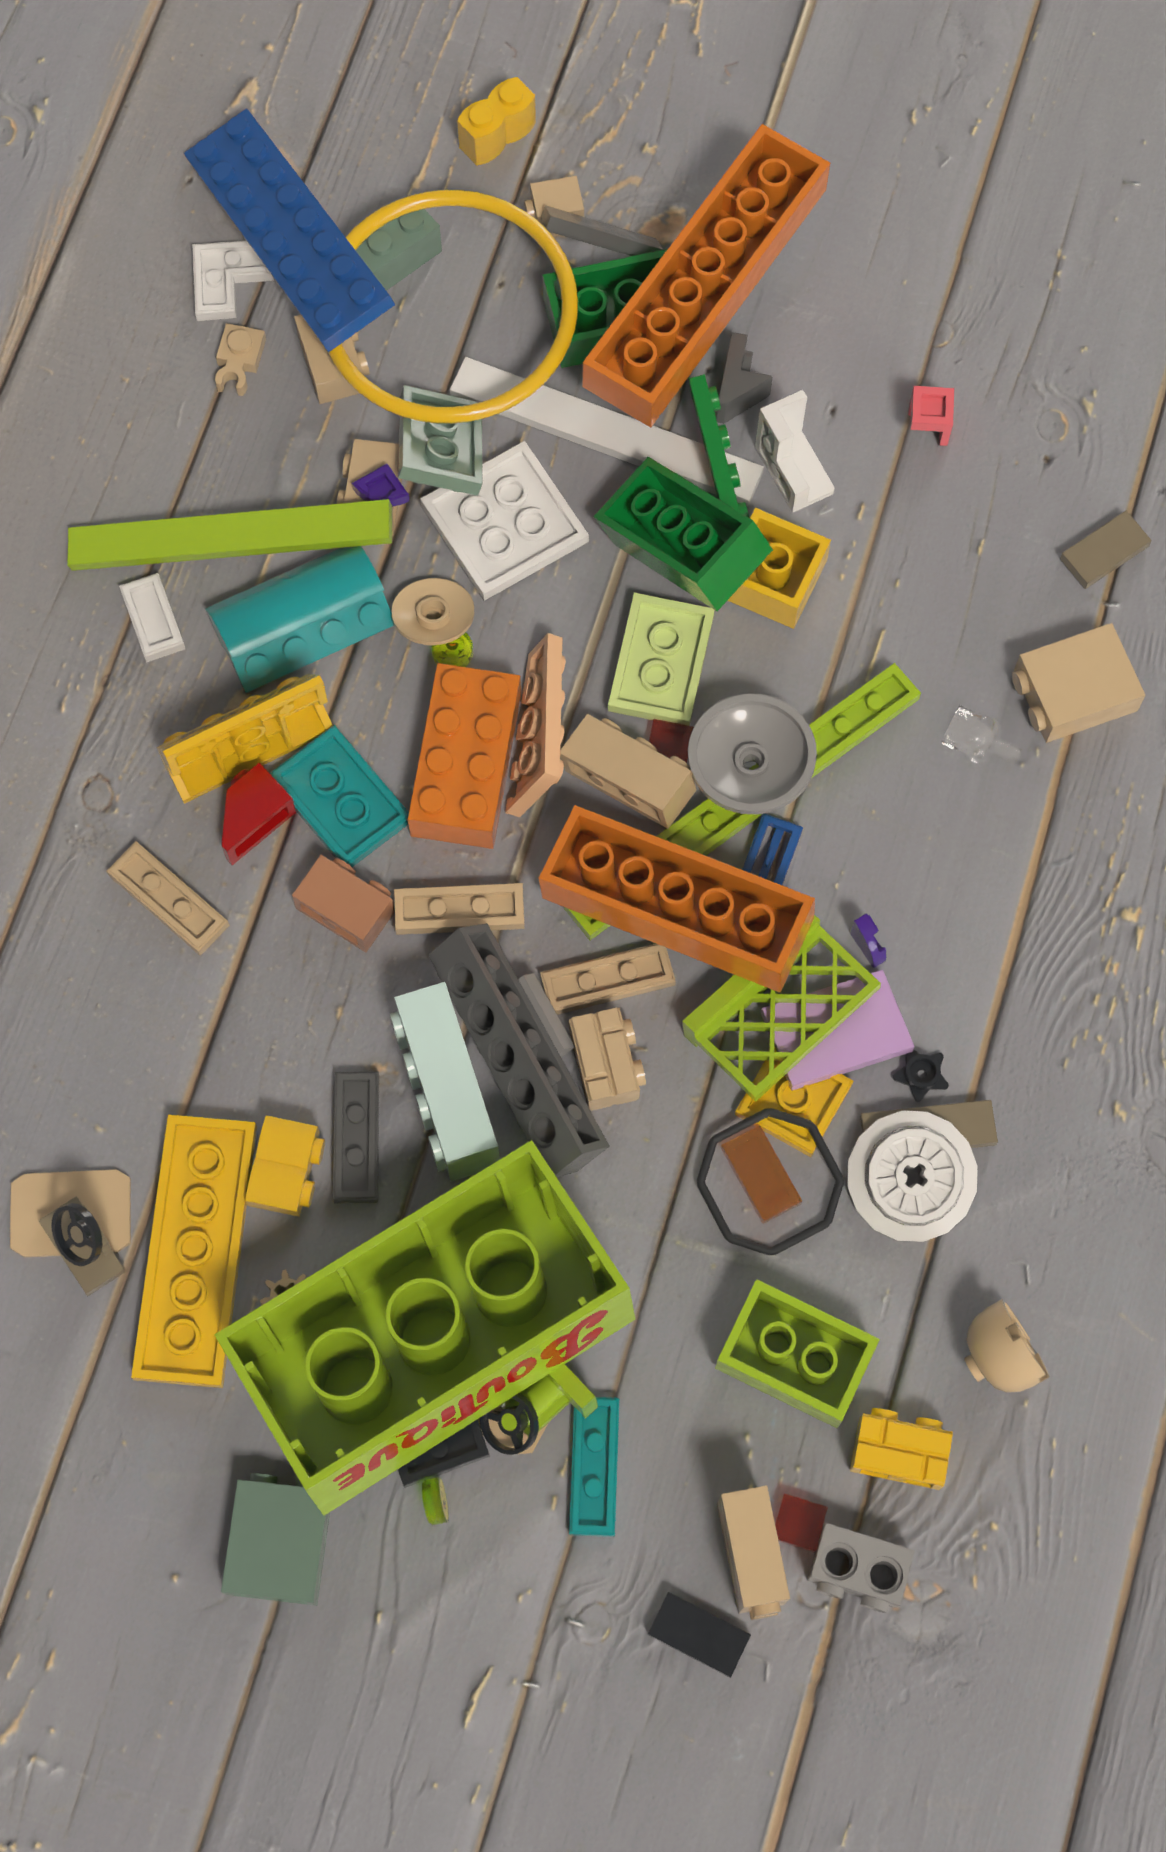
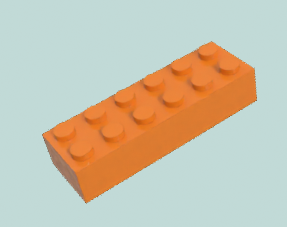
[539,805,815,993]

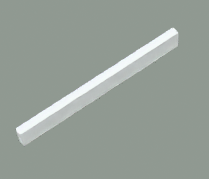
[450,357,764,507]

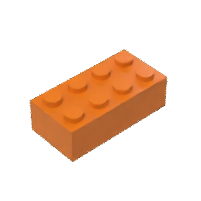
[408,663,521,849]

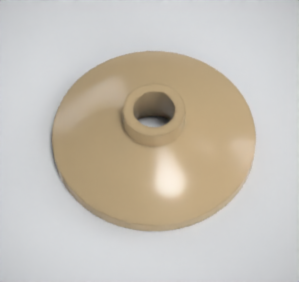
[392,578,475,645]

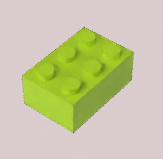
[715,1279,880,1428]

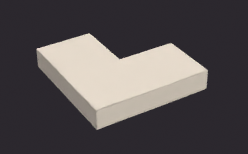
[192,241,274,321]

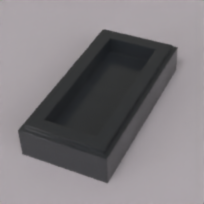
[647,1592,751,1678]

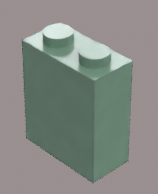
[221,1473,330,1606]

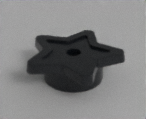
[893,1049,949,1102]

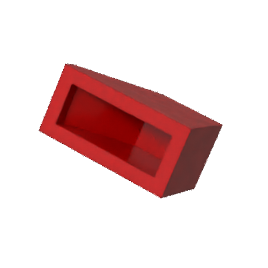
[222,763,296,866]

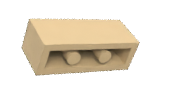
[560,714,697,829]

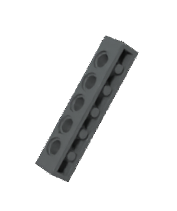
[428,923,610,1177]

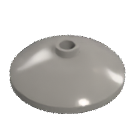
[688,694,817,814]

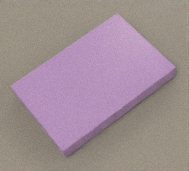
[761,970,915,1091]

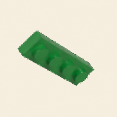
[689,374,749,518]

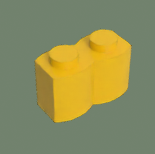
[457,77,536,166]
[245,1115,325,1217]

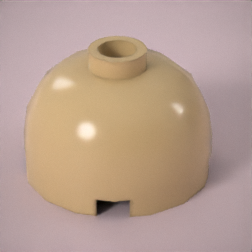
[964,1299,1050,1392]

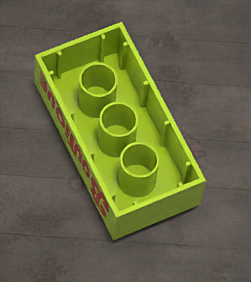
[214,1140,636,1516]

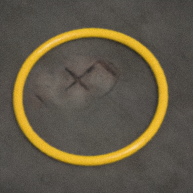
[329,190,578,424]

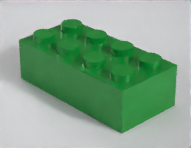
[543,249,668,368]
[593,457,773,612]

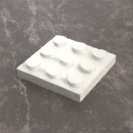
[420,441,589,601]

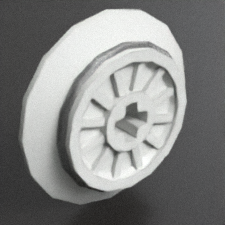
[847,1111,978,1242]

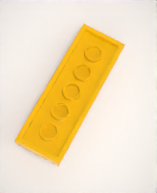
[131,1114,257,1388]

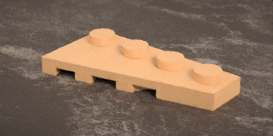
[505,633,566,817]

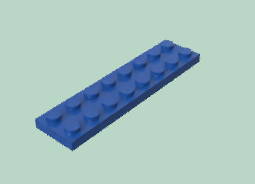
[183,108,395,353]

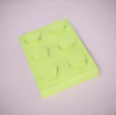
[608,593,715,728]

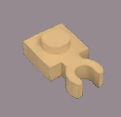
[215,323,266,396]

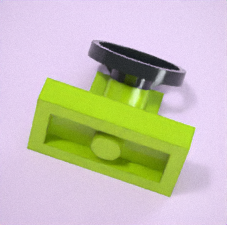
[480,1364,598,1455]

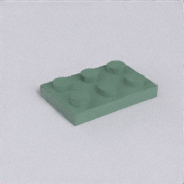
[398,385,483,496]

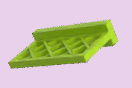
[682,915,881,1102]

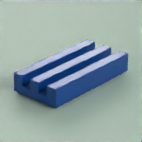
[742,814,803,885]

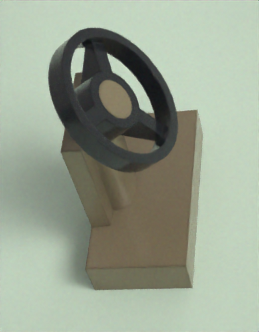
[38,1196,125,1297]

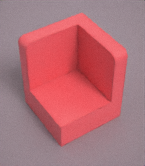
[908,386,954,446]

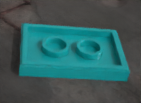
[270,725,409,867]

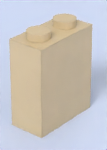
[1012,623,1146,743]
[717,1485,790,1620]

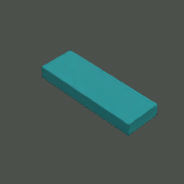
[569,1397,620,1537]

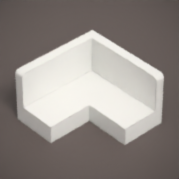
[755,390,835,513]

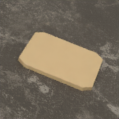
[10,1169,131,1258]

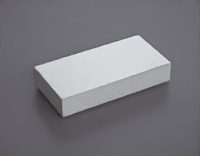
[119,573,186,663]

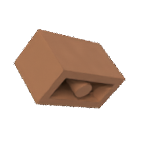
[292,855,395,953]

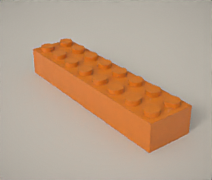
[582,124,831,428]

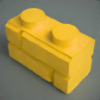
[850,1408,953,1490]

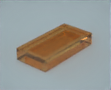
[721,1125,802,1224]

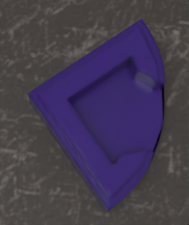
[352,463,410,507]
[850,913,886,968]

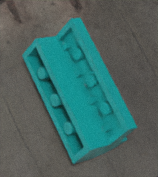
[205,546,394,693]

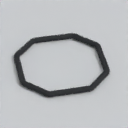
[697,1108,844,1255]

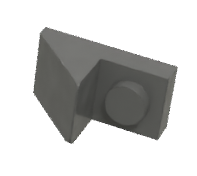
[716,332,773,424]

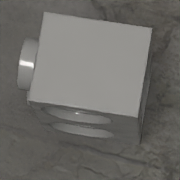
[807,1523,915,1613]

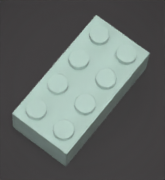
[390,982,500,1182]

